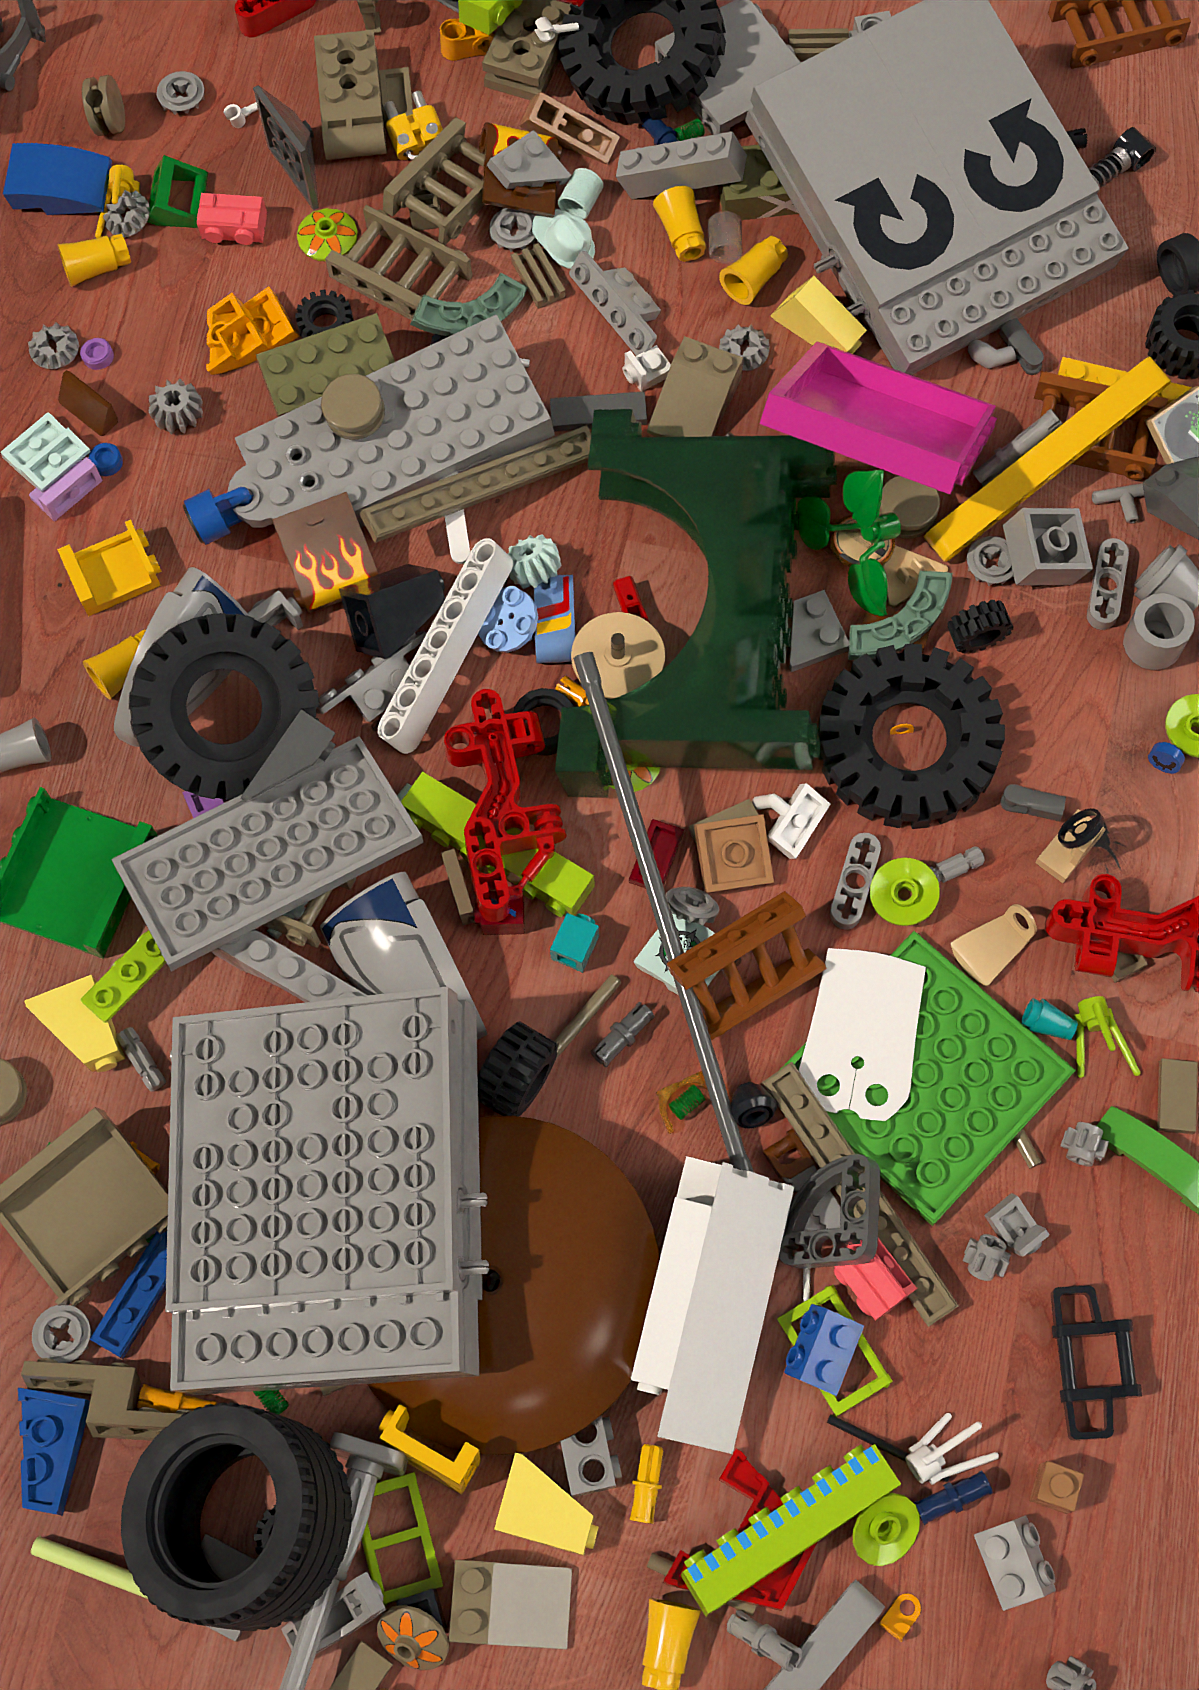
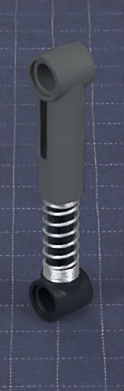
[1088,127,1156,188]

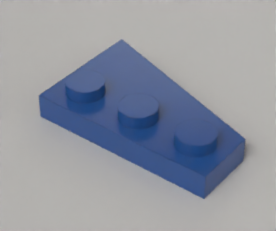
[18,1387,90,1516]

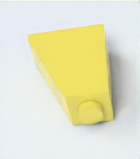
[770,276,867,354]
[25,975,125,1072]
[494,1453,599,1556]

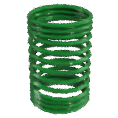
[674,118,705,141]
[669,1084,706,1120]
[253,1390,289,1415]

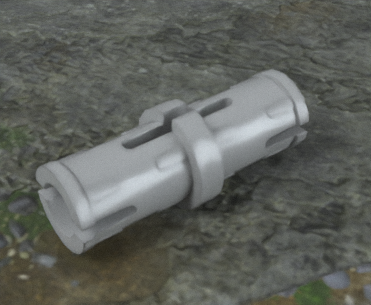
[727,1610,802,1672]

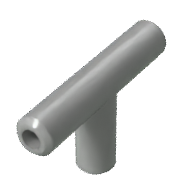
[1092,483,1144,523]

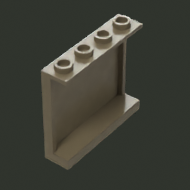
[0,1107,168,1306]

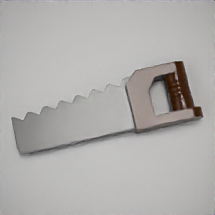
[763,1128,841,1229]

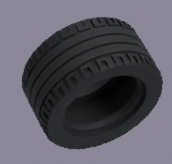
[121,1402,352,1631]

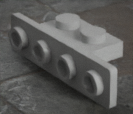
[569,251,661,356]
[316,631,427,722]

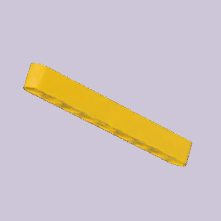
[924,356,1171,562]

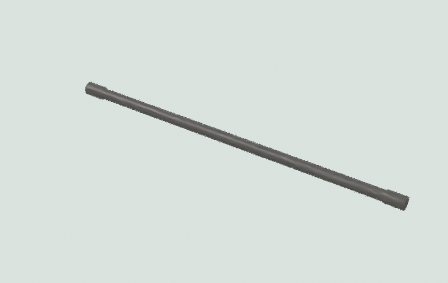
[573,652,754,1172]

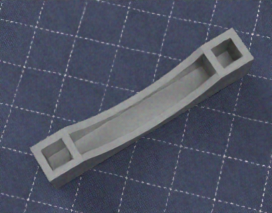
[212,929,367,1002]

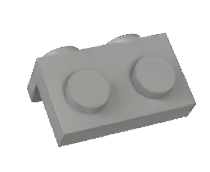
[974,1515,1056,1611]

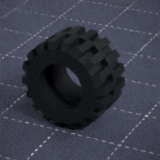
[1145,290,1199,379]
[477,1021,558,1116]

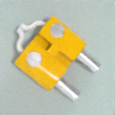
[384,91,443,160]

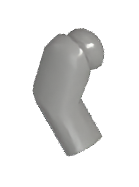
[968,340,1016,369]

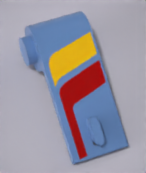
[534,575,577,664]

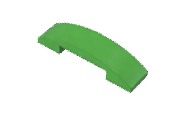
[1097,1106,1199,1215]

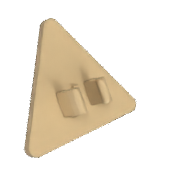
[883,545,948,608]

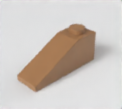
[519,92,620,164]

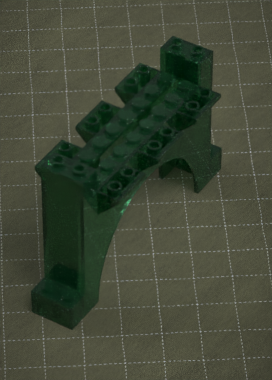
[555,409,837,798]

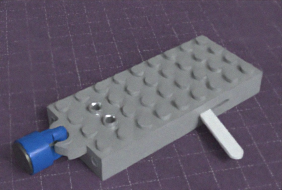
[182,314,555,564]

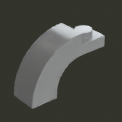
[281,1572,386,1654]

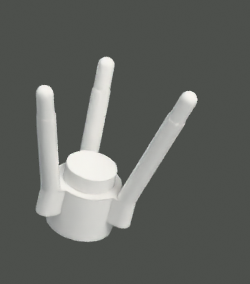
[905,1413,999,1485]

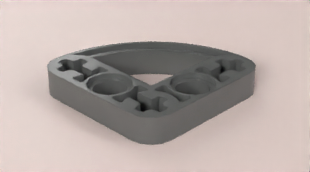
[779,1154,880,1269]

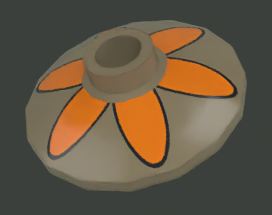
[377,1605,449,1670]

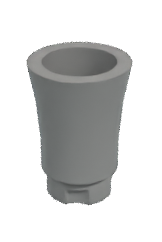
[0,717,51,773]

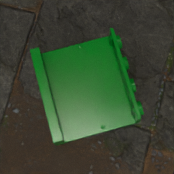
[0,787,158,959]

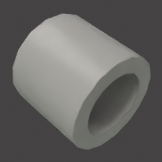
[1123,593,1195,670]

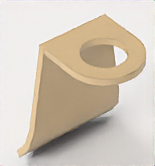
[951,904,1037,986]

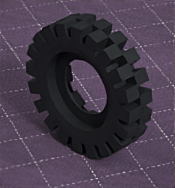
[559,0,726,124]
[128,613,320,800]
[816,644,1005,829]

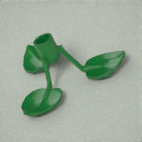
[796,470,901,616]

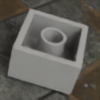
[1003,508,1093,585]

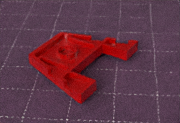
[663,1448,818,1611]

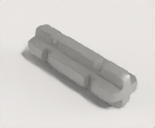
[929,846,985,883]
[117,1027,166,1092]

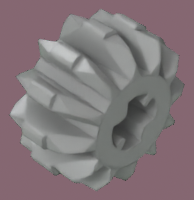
[148,379,203,435]

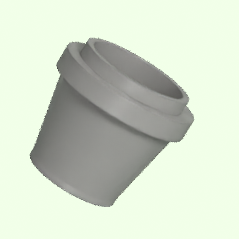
[1134,544,1199,612]

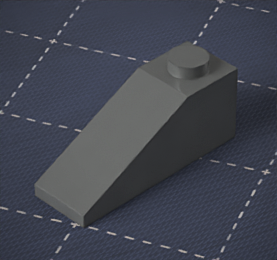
[241,709,336,802]

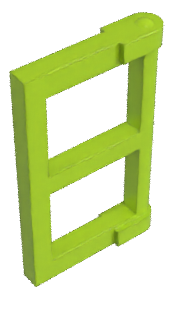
[777,1285,893,1417]
[361,1472,444,1606]

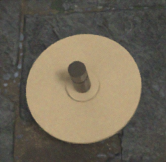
[571,612,665,701]

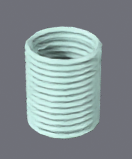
[558,168,603,219]

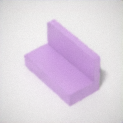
[29,457,103,522]

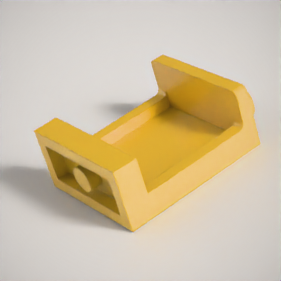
[57,520,162,617]
[378,1404,481,1495]

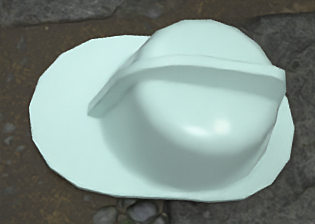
[532,209,595,269]

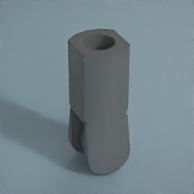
[999,318,1044,375]
[1000,784,1066,822]

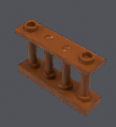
[1048,0,1191,69]
[1034,371,1168,480]
[666,891,827,1040]

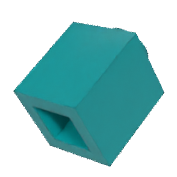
[550,913,599,973]

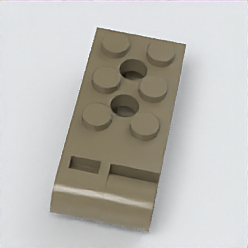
[482,0,574,100]
[314,30,387,160]

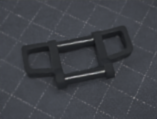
[1051,1285,1143,1441]

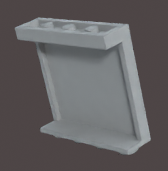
[655,0,801,135]

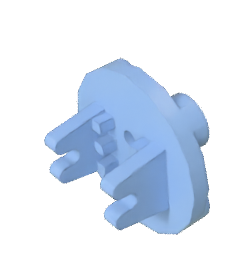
[478,586,538,653]

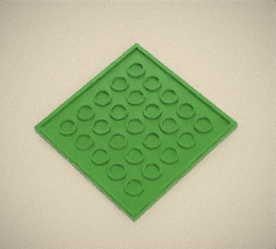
[781,931,1076,1226]

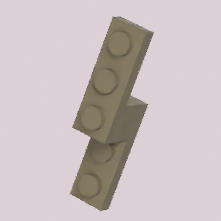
[21,1358,192,1441]

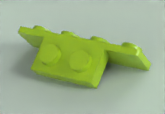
[81,930,166,1023]

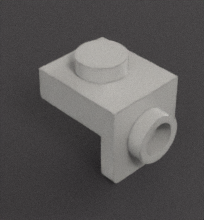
[247,590,303,630]
[984,1193,1049,1257]

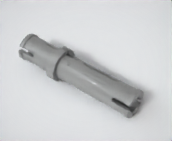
[973,409,1063,486]

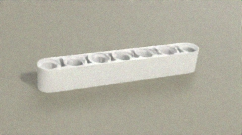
[378,538,513,754]

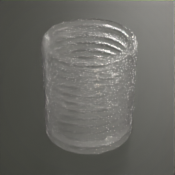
[708,211,743,264]

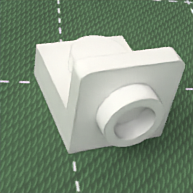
[623,345,671,392]

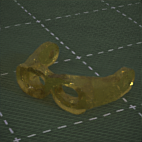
[656,1071,707,1134]

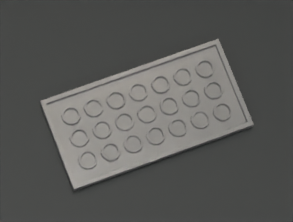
[111,736,424,972]

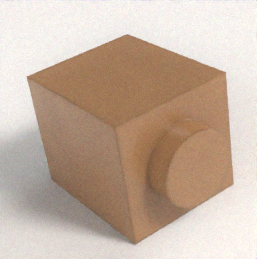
[1029,1461,1084,1514]

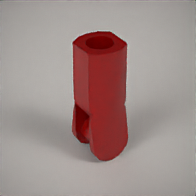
[613,576,650,623]

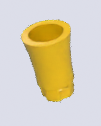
[653,186,706,262]
[57,234,131,287]
[719,236,788,305]
[83,629,146,700]
[642,1598,702,1690]

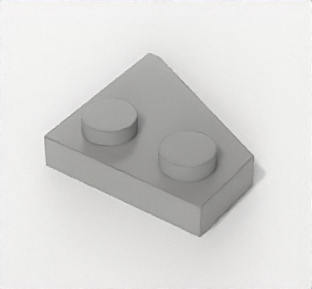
[487,130,572,189]
[789,590,849,672]

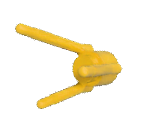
[95,165,140,238]

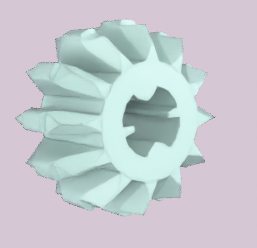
[508,534,562,589]

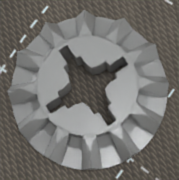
[157,71,205,115]
[103,190,150,237]
[489,208,535,252]
[28,322,79,369]
[719,324,769,371]
[966,536,1014,586]
[666,887,719,925]
[32,1305,92,1363]

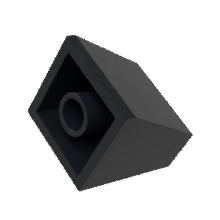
[339,564,445,659]

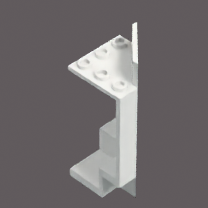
[631,1156,794,1454]

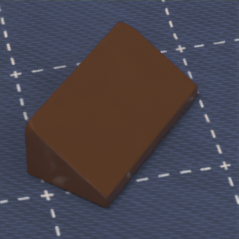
[58,370,118,436]

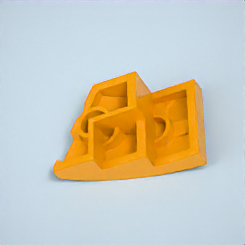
[206,286,299,375]

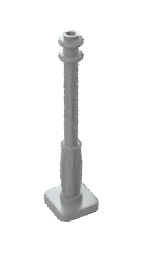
[279,1432,408,1690]

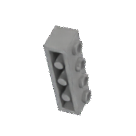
[616,131,747,199]

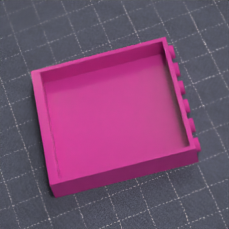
[760,341,997,494]

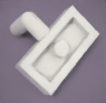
[752,783,831,859]

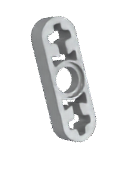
[1087,538,1129,630]
[830,833,881,930]

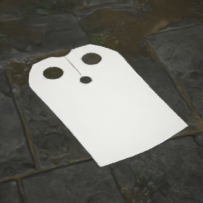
[799,948,926,1121]

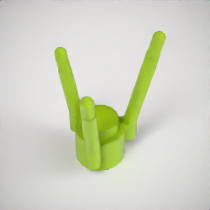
[1073,996,1140,1078]

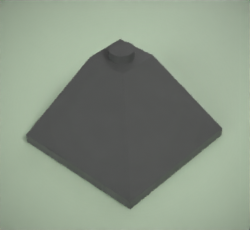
[253,85,319,211]
[1142,457,1199,540]

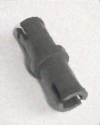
[591,1002,655,1067]

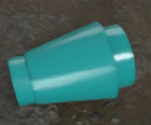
[1022,998,1078,1040]

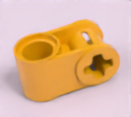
[440,18,495,61]

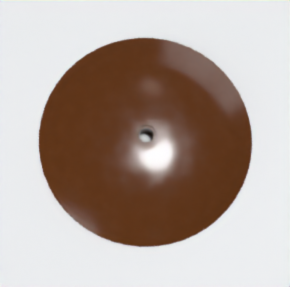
[367,1116,660,1455]

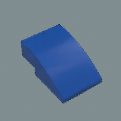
[3,143,112,215]

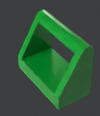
[147,155,209,228]

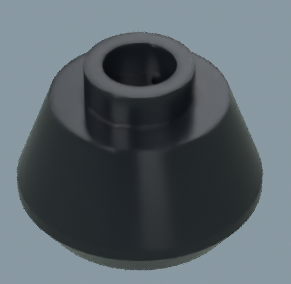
[730,1082,777,1129]

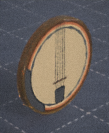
[830,515,895,567]

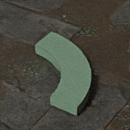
[410,273,528,336]
[848,570,953,660]

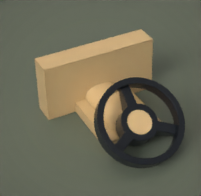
[1035,808,1106,883]

